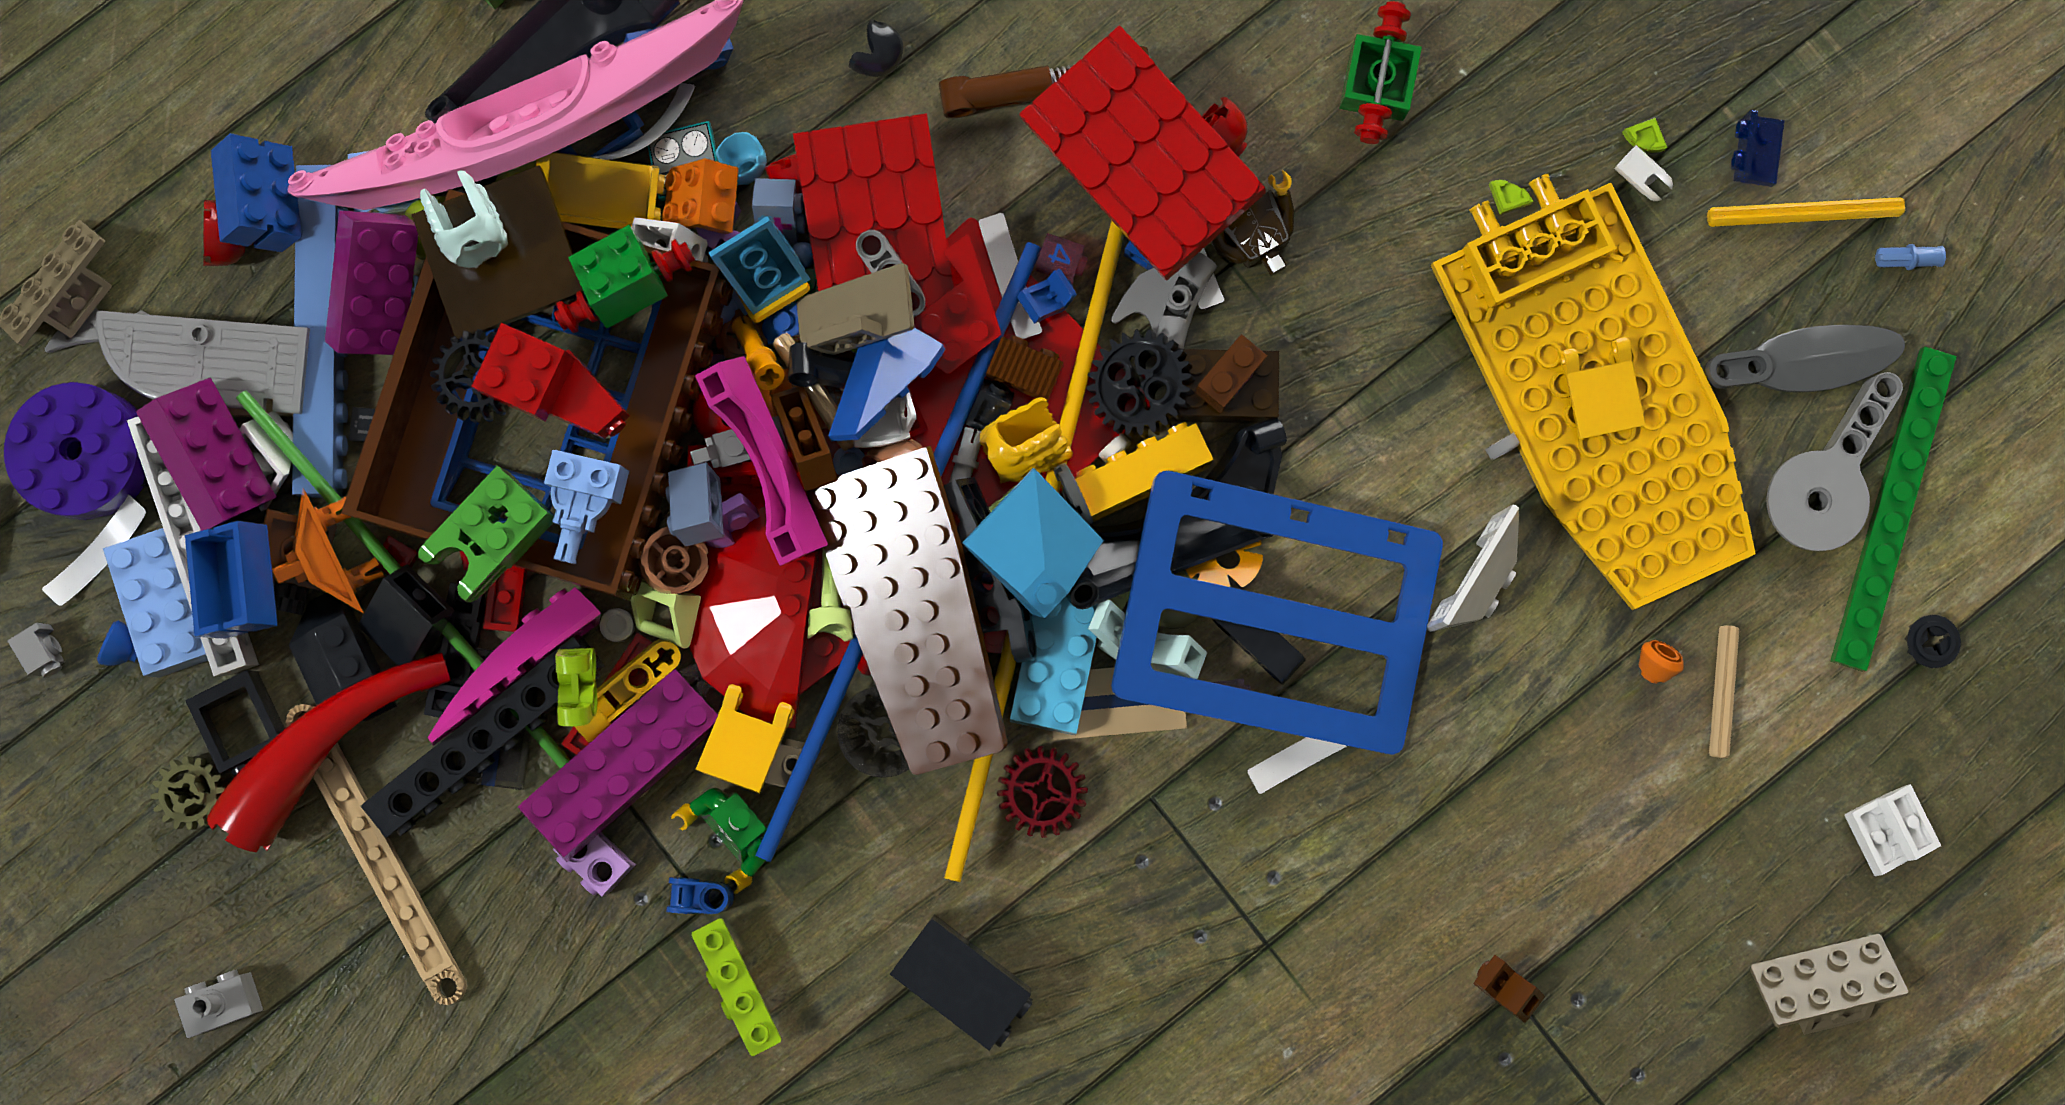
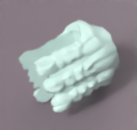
[420,170,508,268]

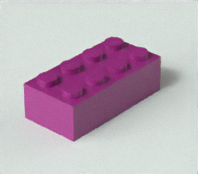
[325,211,418,355]
[136,377,276,531]

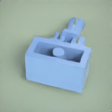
[544,450,629,564]

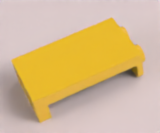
[536,152,665,229]

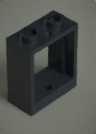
[185,670,285,776]

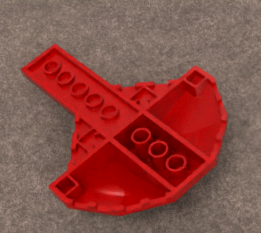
[689,472,1007,729]

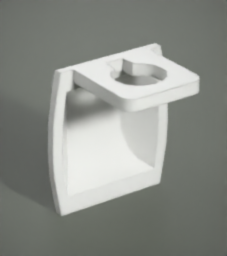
[852,392,916,448]

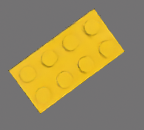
[1075,422,1214,522]

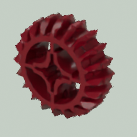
[997,746,1088,838]

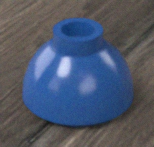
[97,620,137,666]

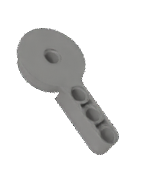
[1766,372,1903,551]

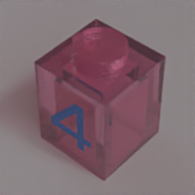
[1036,233,1088,284]

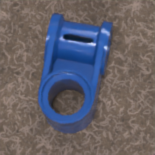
[666,877,734,914]

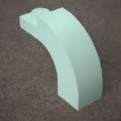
[1088,600,1207,679]

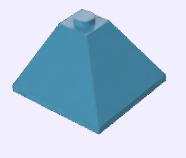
[962,468,1104,618]

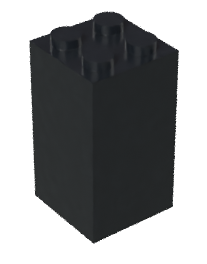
[890,914,1033,1051]

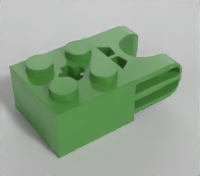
[418,465,554,602]

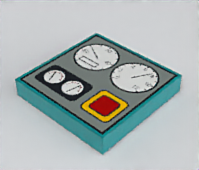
[647,121,718,202]

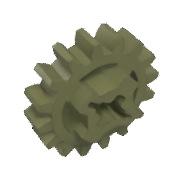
[150,756,227,830]

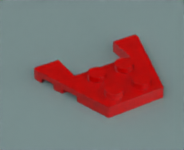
[914,234,1002,374]

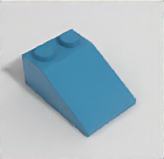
[708,216,811,315]

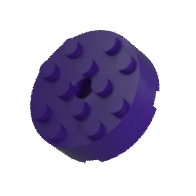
[4,382,145,520]

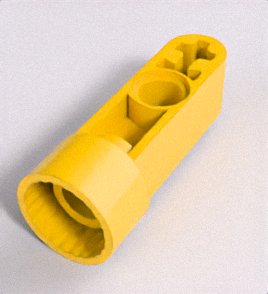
[574,639,681,743]

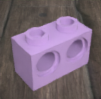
[553,832,636,896]

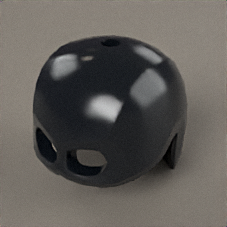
[848,19,903,77]

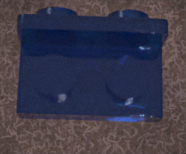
[1731,110,1785,187]

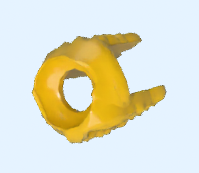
[979,397,1073,483]

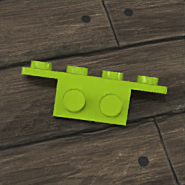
[692,918,782,1056]

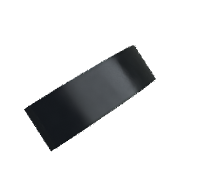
[424,582,485,718]

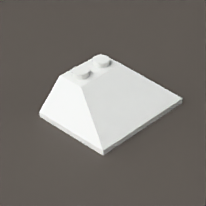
[1426,504,1519,632]

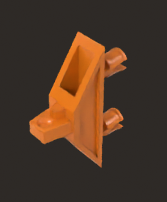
[272,488,384,614]

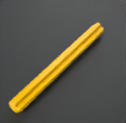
[1707,197,1905,227]

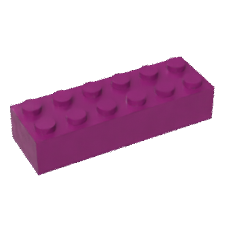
[518,669,718,862]

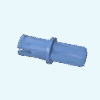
[1875,244,1946,270]

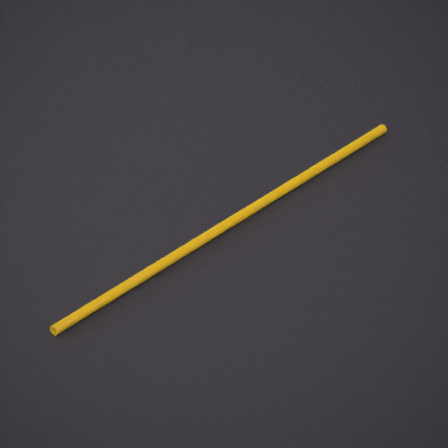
[944,220,1124,882]

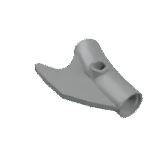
[1111,252,1217,350]

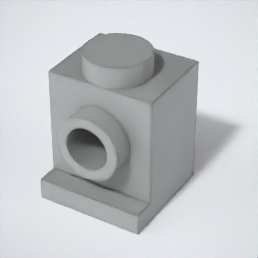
[7,623,65,678]

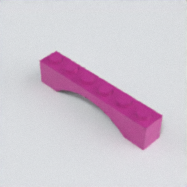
[695,356,828,566]

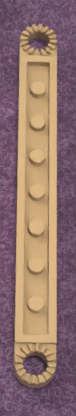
[285,704,467,1005]

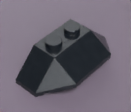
[289,593,398,721]

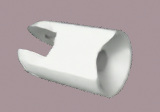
[1614,145,1673,201]

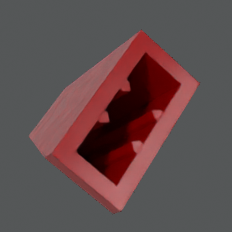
[549,349,630,439]

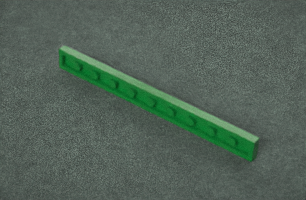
[1830,346,1957,672]

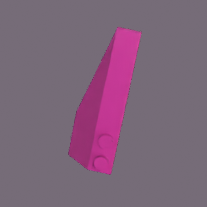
[428,587,601,746]

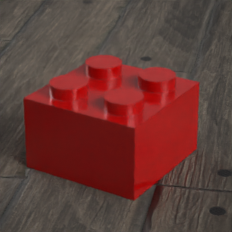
[471,323,575,422]

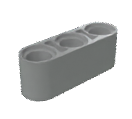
[856,230,925,317]

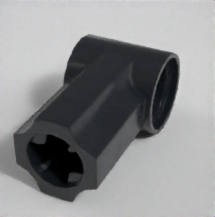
[788,342,854,389]

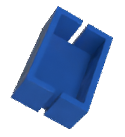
[211,133,302,252]
[185,521,278,639]

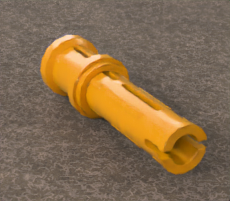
[731,316,784,390]

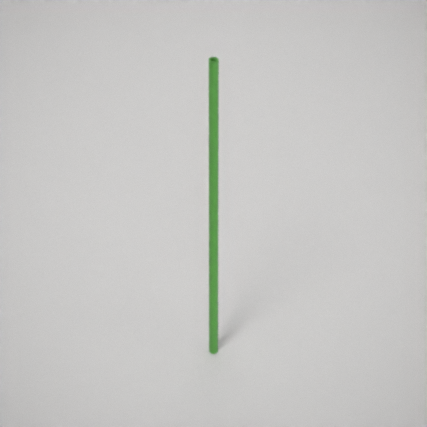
[236,390,571,769]

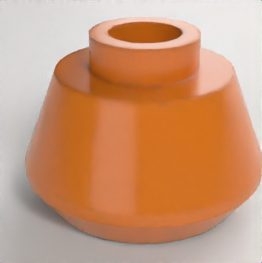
[1638,640,1684,684]

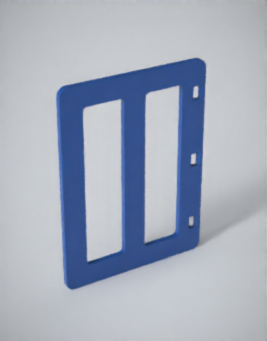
[1111,471,1443,755]

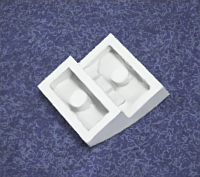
[1844,784,1941,876]

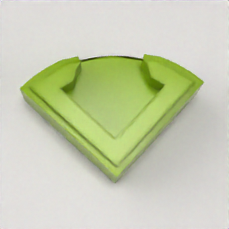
[1622,118,1667,153]
[1489,180,1533,215]

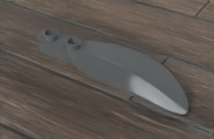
[1704,325,1905,393]

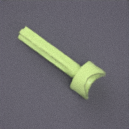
[807,548,854,642]

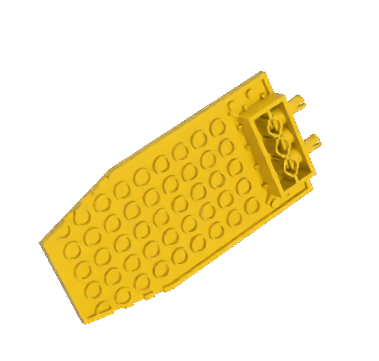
[1430,174,1756,610]

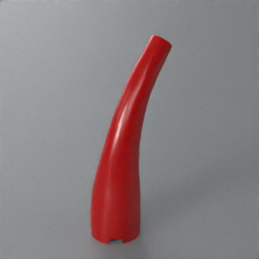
[207,653,451,853]

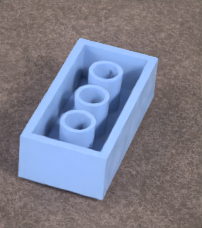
[103,528,208,678]

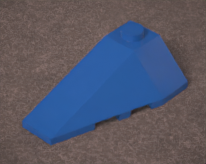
[828,327,946,441]

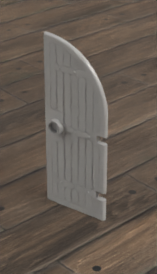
[96,311,310,414]

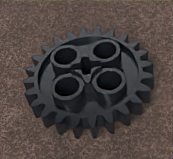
[1087,329,1195,438]

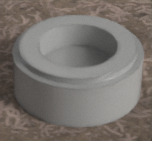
[1485,432,1520,460]

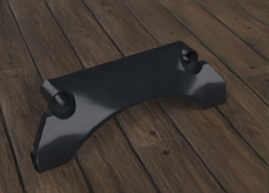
[425,0,680,194]
[1065,418,1287,610]

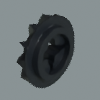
[1905,615,1961,668]

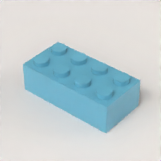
[1010,597,1098,736]

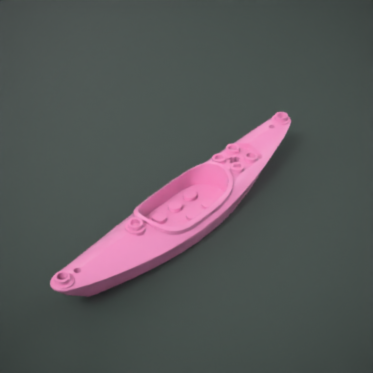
[287,0,744,210]

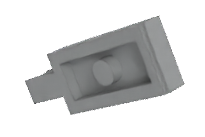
[690,416,788,468]

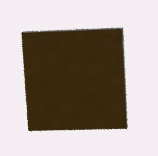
[411,165,584,341]

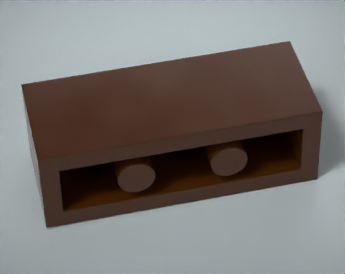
[771,386,837,491]

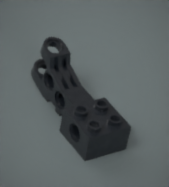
[944,477,1037,663]

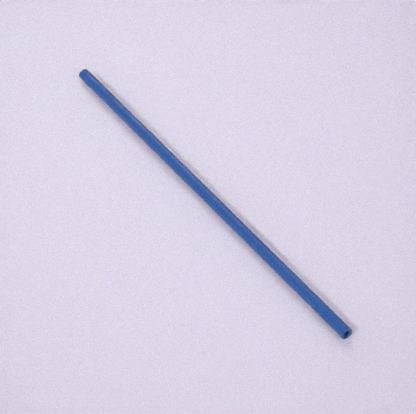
[755,242,1042,862]

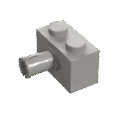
[174,969,264,1038]

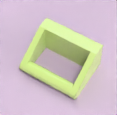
[631,578,701,649]

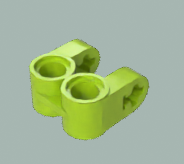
[555,648,598,726]

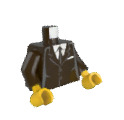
[1211,170,1294,276]

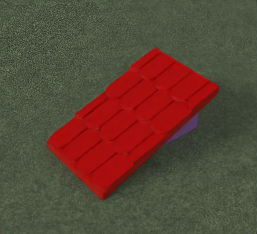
[1019,25,1267,281]
[793,113,954,318]

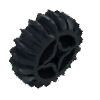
[429,329,506,423]

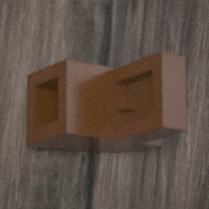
[1473,955,1545,1023]

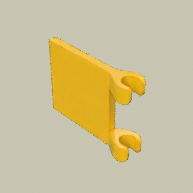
[1559,337,1645,439]
[696,684,794,793]

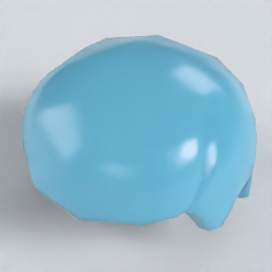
[715,132,767,186]

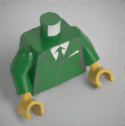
[671,788,767,894]

